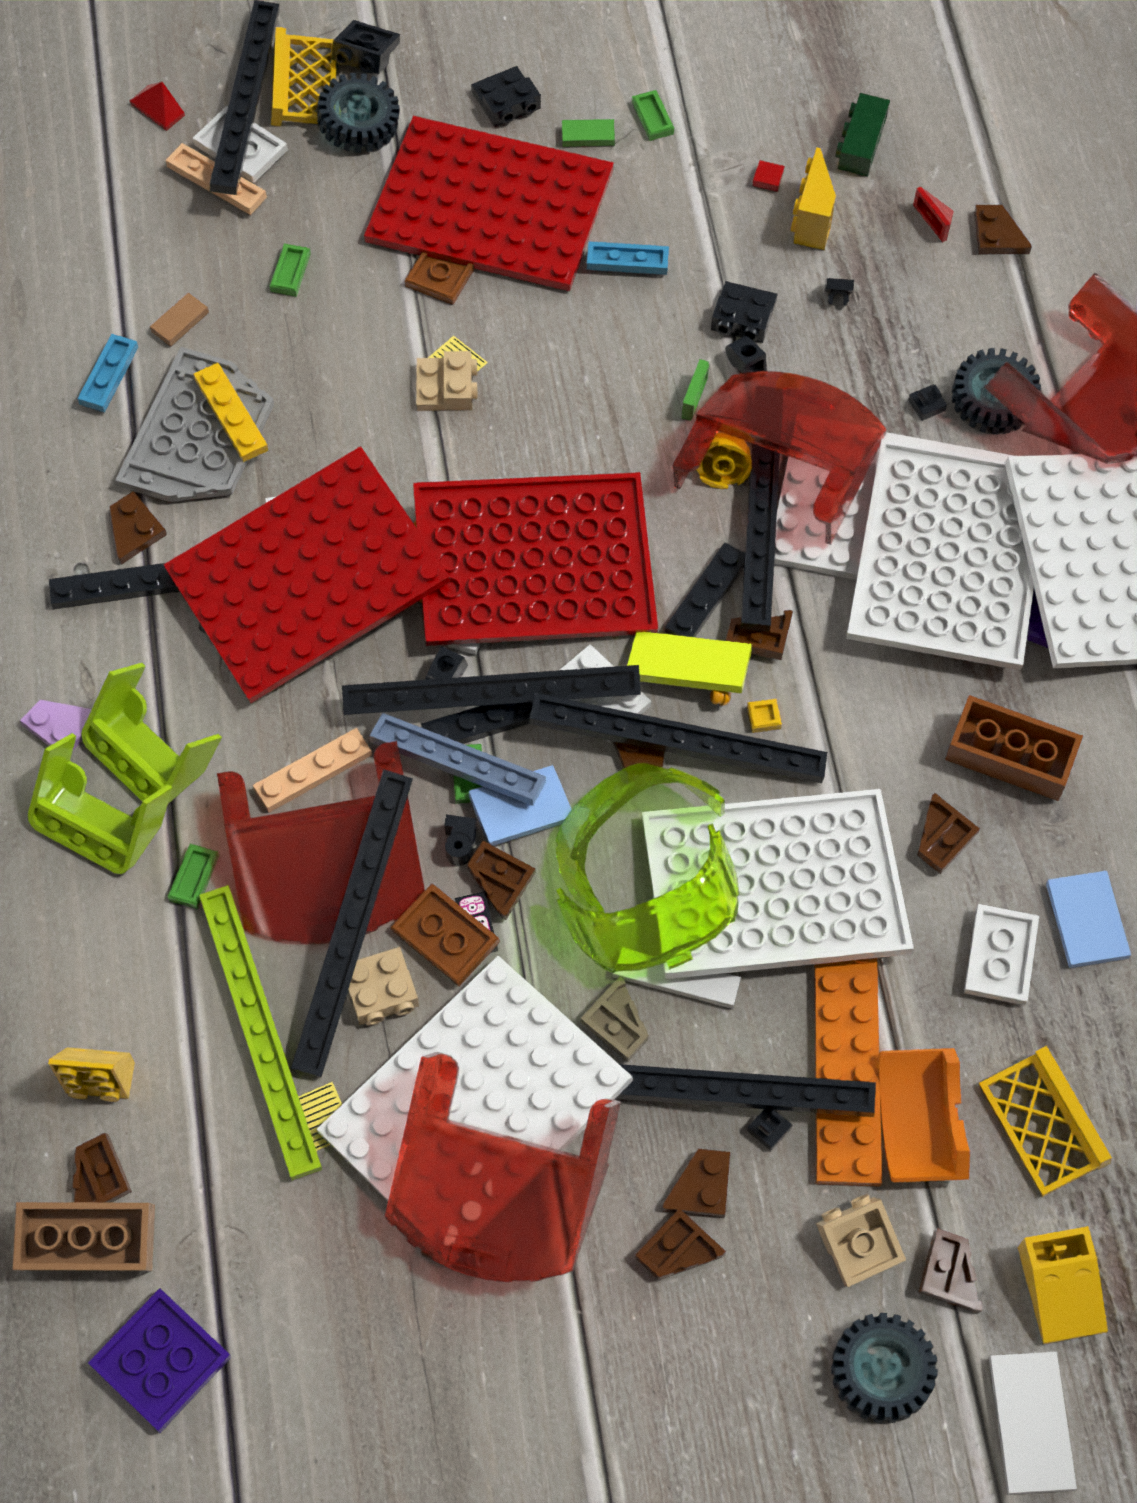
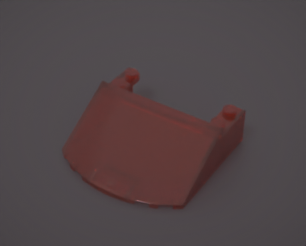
[985,273,1137,464]
[672,371,886,545]
[217,741,425,945]
[385,1052,621,1282]

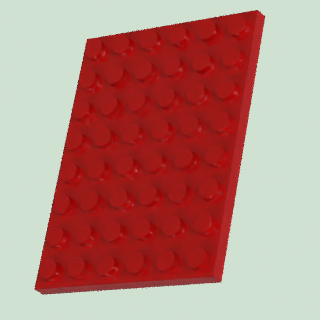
[364,115,614,291]
[163,446,451,703]
[413,472,658,646]

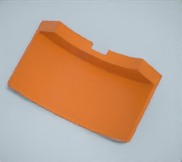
[879,1048,970,1182]

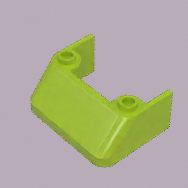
[81,663,222,804]
[28,733,173,874]

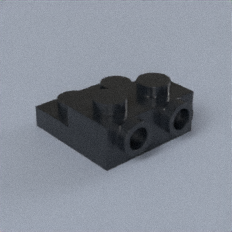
[331,20,401,74]
[471,66,541,127]
[711,281,778,343]

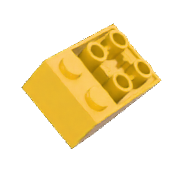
[790,147,836,250]
[48,1047,135,1102]
[1017,1226,1108,1344]

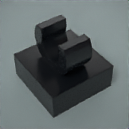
[824,278,854,306]
[908,384,947,421]
[747,1109,793,1151]

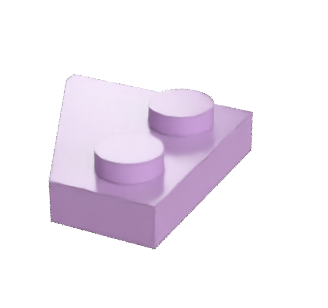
[20,700,91,750]

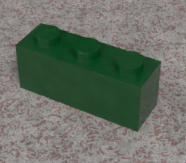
[835,93,890,177]

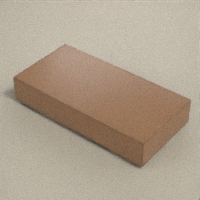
[150,293,209,347]

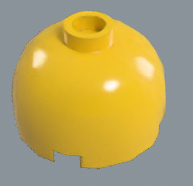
[695,432,752,489]

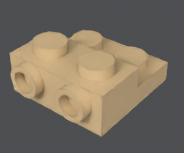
[416,351,478,411]
[348,947,419,1025]
[816,1194,906,1287]

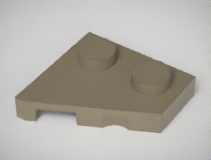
[580,976,649,1062]

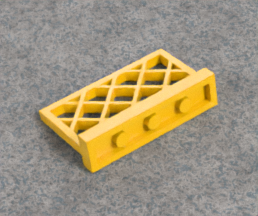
[271,27,336,126]
[979,1046,1112,1197]

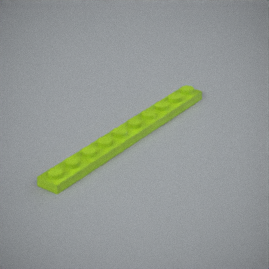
[199,885,322,1181]

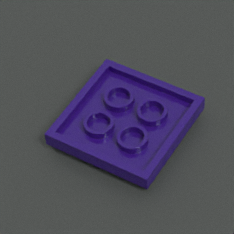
[88,1288,231,1433]

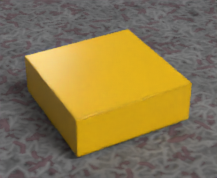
[747,699,782,733]

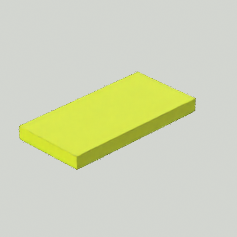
[627,632,752,693]

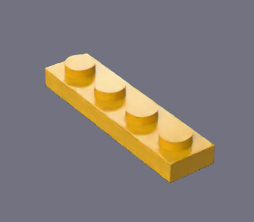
[193,363,269,462]

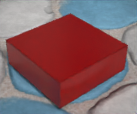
[752,160,785,192]

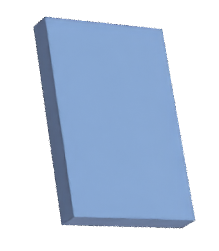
[468,765,574,846]
[1046,871,1131,968]

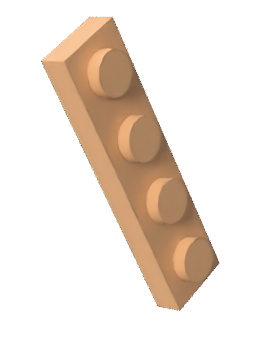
[166,143,267,215]
[253,728,372,813]

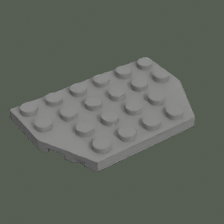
[115,347,274,502]

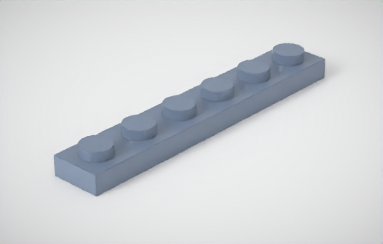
[369,713,546,806]

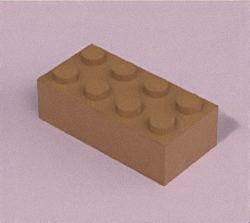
[13,1202,155,1271]

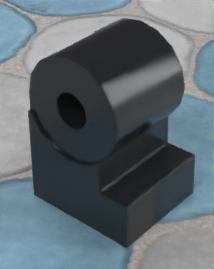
[725,336,767,384]
[425,646,468,680]
[444,814,477,866]

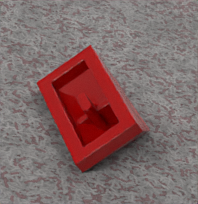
[129,81,185,131]
[913,187,954,243]

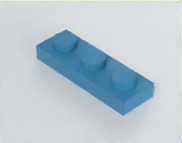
[587,241,669,275]
[77,334,139,413]

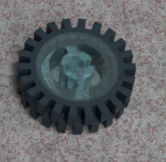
[317,73,400,153]
[951,348,1041,434]
[831,1313,938,1424]

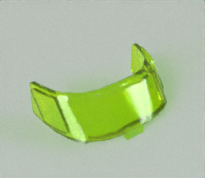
[555,763,725,924]
[556,823,739,973]

